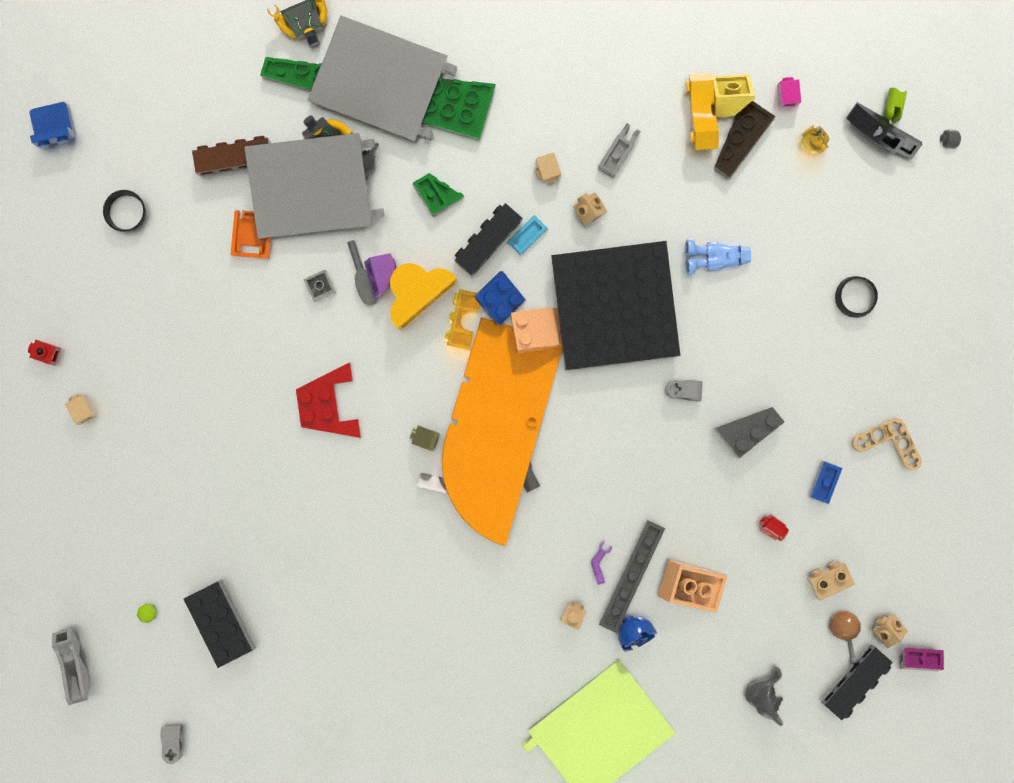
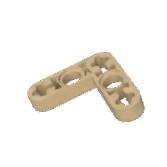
[851,418,922,470]

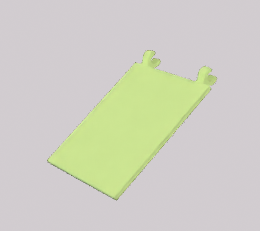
[522,660,675,783]

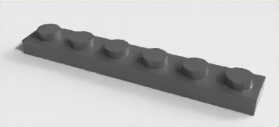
[599,520,665,633]

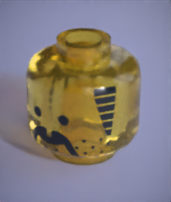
[801,125,830,154]

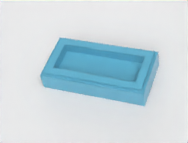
[507,215,548,256]

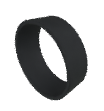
[103,190,146,232]
[835,276,878,318]

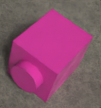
[777,77,801,108]

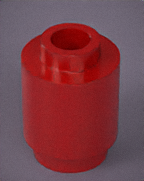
[759,514,789,541]

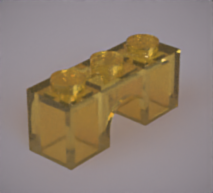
[444,289,480,351]

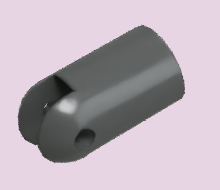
[523,462,540,493]

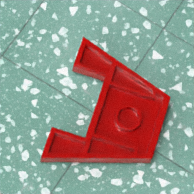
[296,362,361,438]

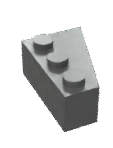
[713,407,784,458]

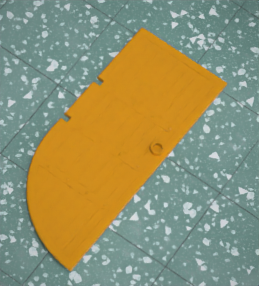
[442,317,563,547]

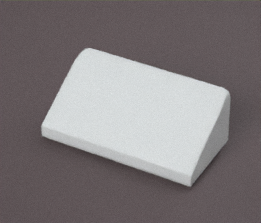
[417,473,448,495]

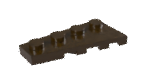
[714,101,775,179]

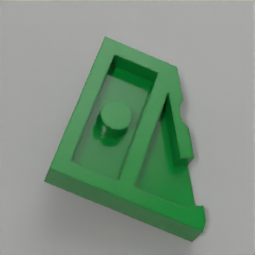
[412,173,464,216]

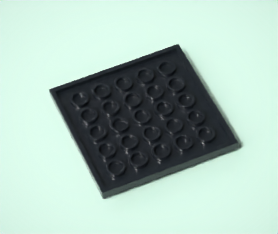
[551,241,681,370]

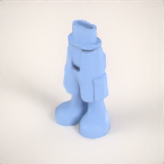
[685,239,751,275]

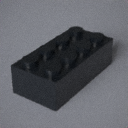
[183,580,256,668]

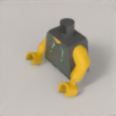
[267,0,328,47]
[302,115,361,139]

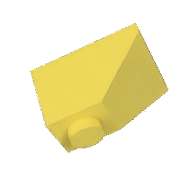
[713,74,755,117]

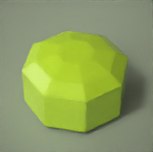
[137,604,157,623]

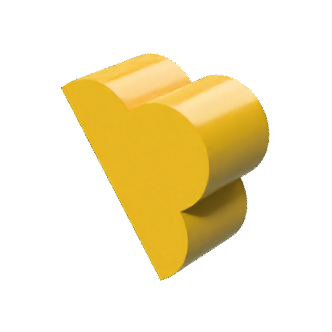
[390,263,458,331]

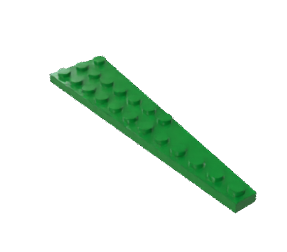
[260,57,496,140]

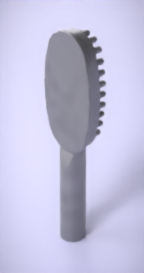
[347,240,377,305]

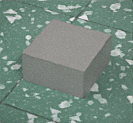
[303,270,336,302]

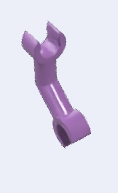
[591,541,612,585]

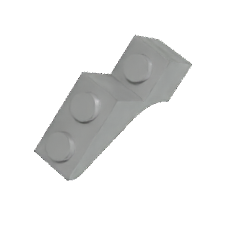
[52,628,88,705]

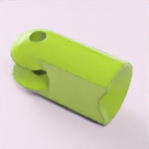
[884,88,907,123]

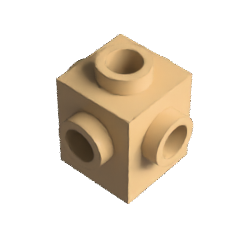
[573,192,608,226]
[873,613,908,649]

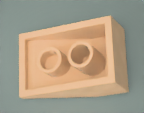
[510,307,562,354]
[658,559,727,613]

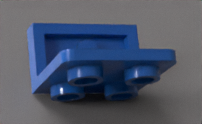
[29,102,75,148]

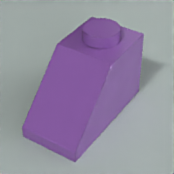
[364,253,396,299]

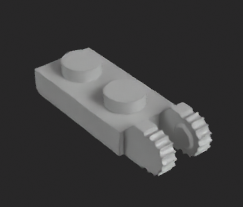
[598,123,641,177]

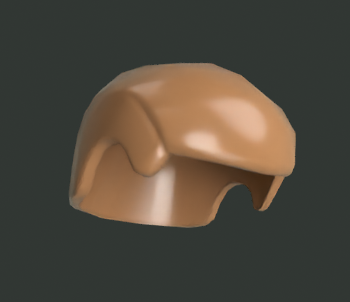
[830,611,861,641]

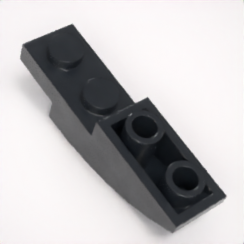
[846,102,922,160]

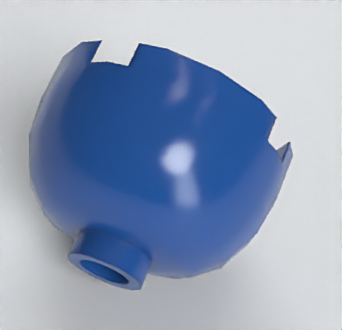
[618,615,657,652]

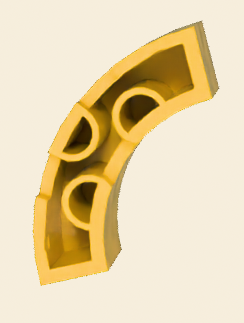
[685,73,719,150]

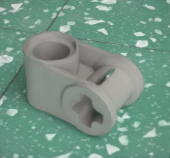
[665,380,703,401]
[160,725,183,764]

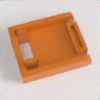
[230,210,272,259]

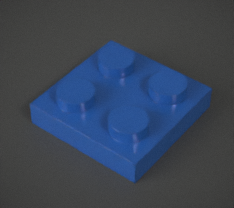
[474,271,526,326]

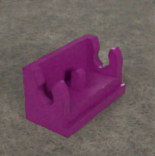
[900,648,944,671]

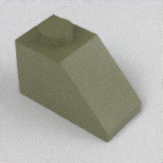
[410,425,440,451]

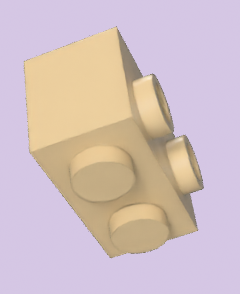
[807,561,855,601]

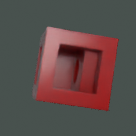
[28,339,61,366]

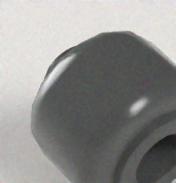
[940,129,961,149]

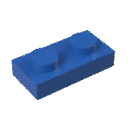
[810,461,842,504]

